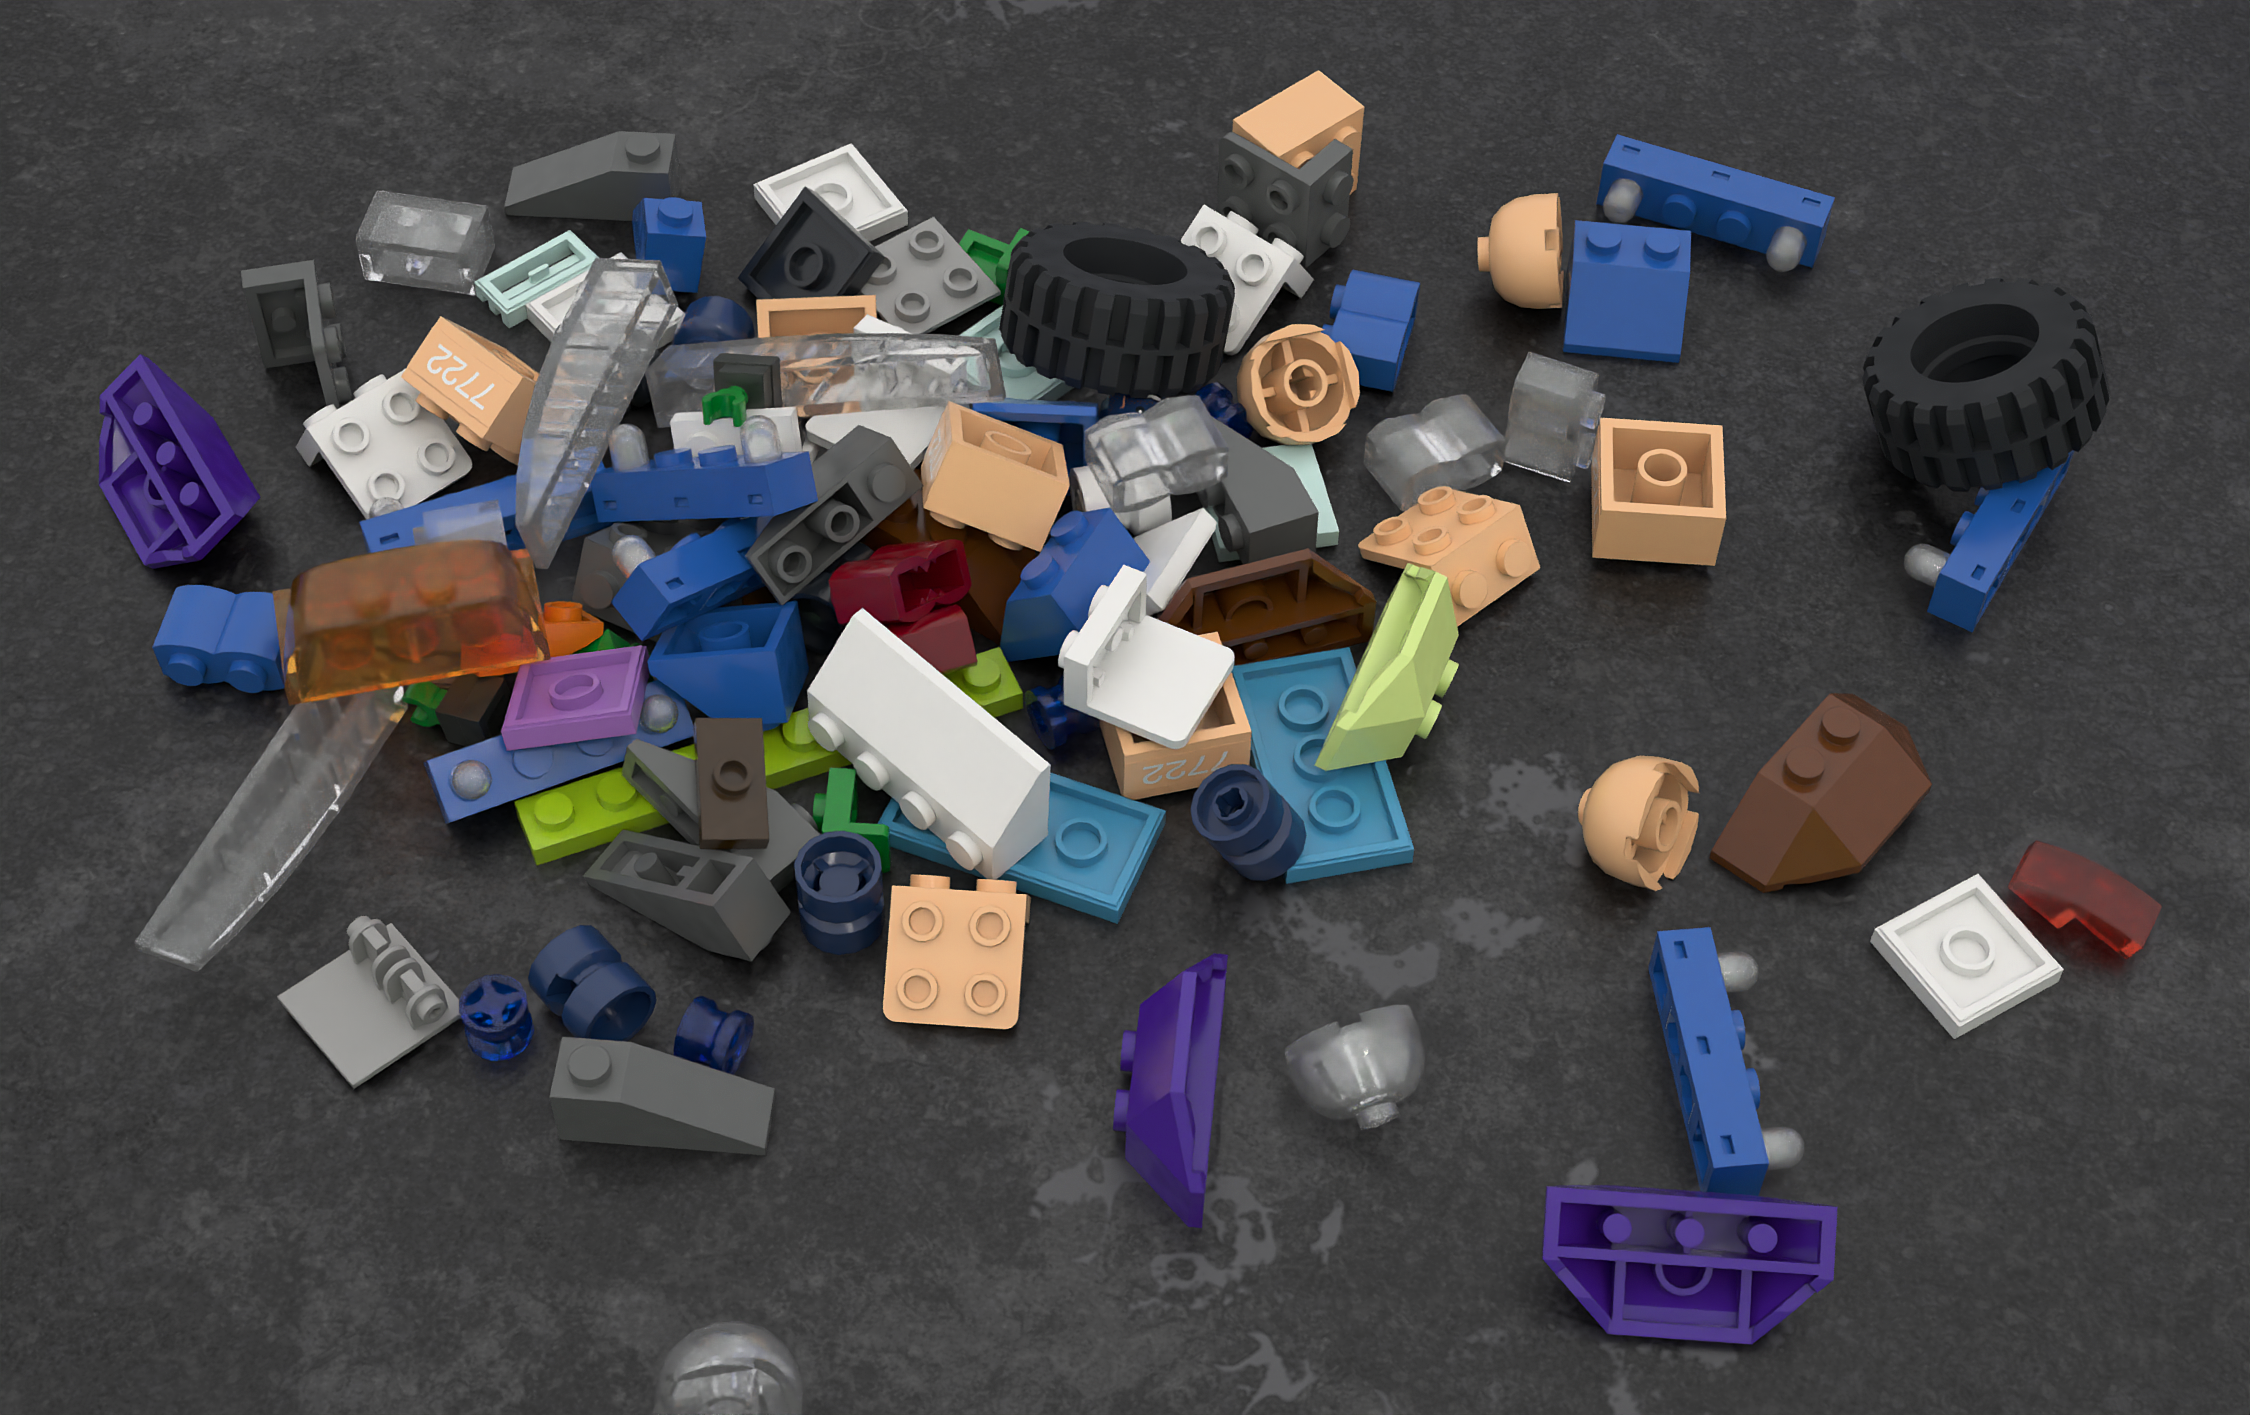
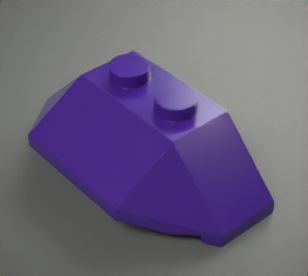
[99,354,260,569]
[1113,953,1228,1228]
[1541,1185,1838,1344]

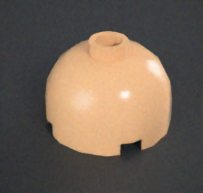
[1478,193,1564,309]
[1237,324,1360,445]
[1578,756,1699,891]

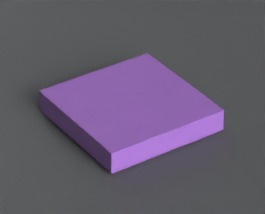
[501,645,649,751]

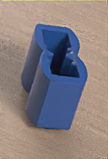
[1321,269,1420,392]
[152,585,307,693]

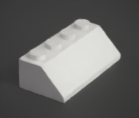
[807,608,1051,880]

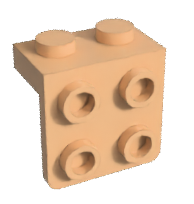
[1358,486,1540,627]
[883,874,1031,1029]

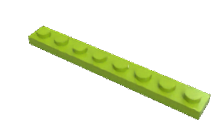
[514,647,1023,866]

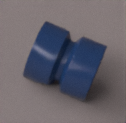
[1190,764,1307,881]
[794,831,886,955]
[528,925,657,1042]

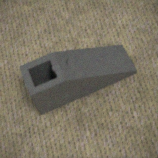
[1171,401,1319,565]
[745,425,923,605]

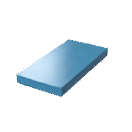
[1231,647,1414,884]
[878,772,1166,924]

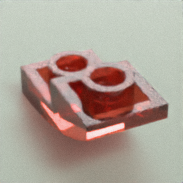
[2008,841,2162,959]

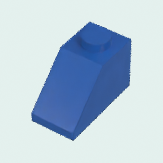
[632,197,706,293]

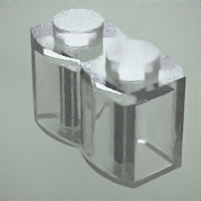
[1502,352,1606,483]
[1363,394,1507,511]
[1085,395,1229,513]

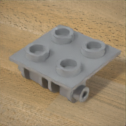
[857,217,1001,337]
[277,916,468,1089]

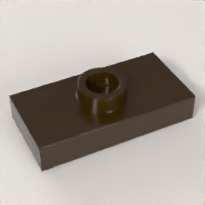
[693,718,769,849]

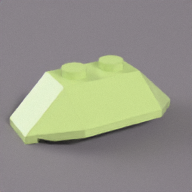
[1315,563,1459,771]

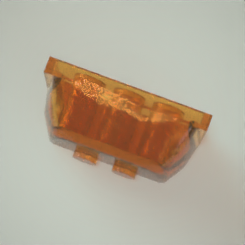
[273,539,551,705]

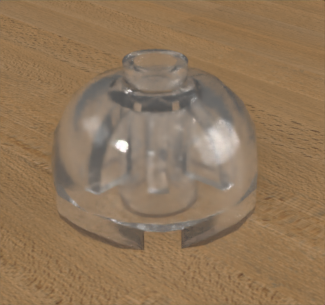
[1284,1005,1426,1129]
[654,1321,803,1415]

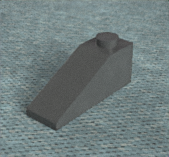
[504,131,681,221]
[622,739,820,893]
[583,830,791,961]
[550,1037,776,1155]

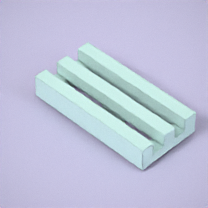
[474,230,603,328]

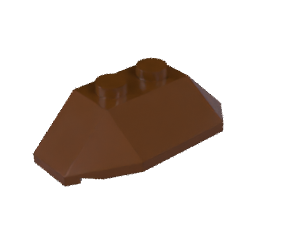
[859,468,1036,646]
[1156,549,1377,666]
[1709,693,1932,893]

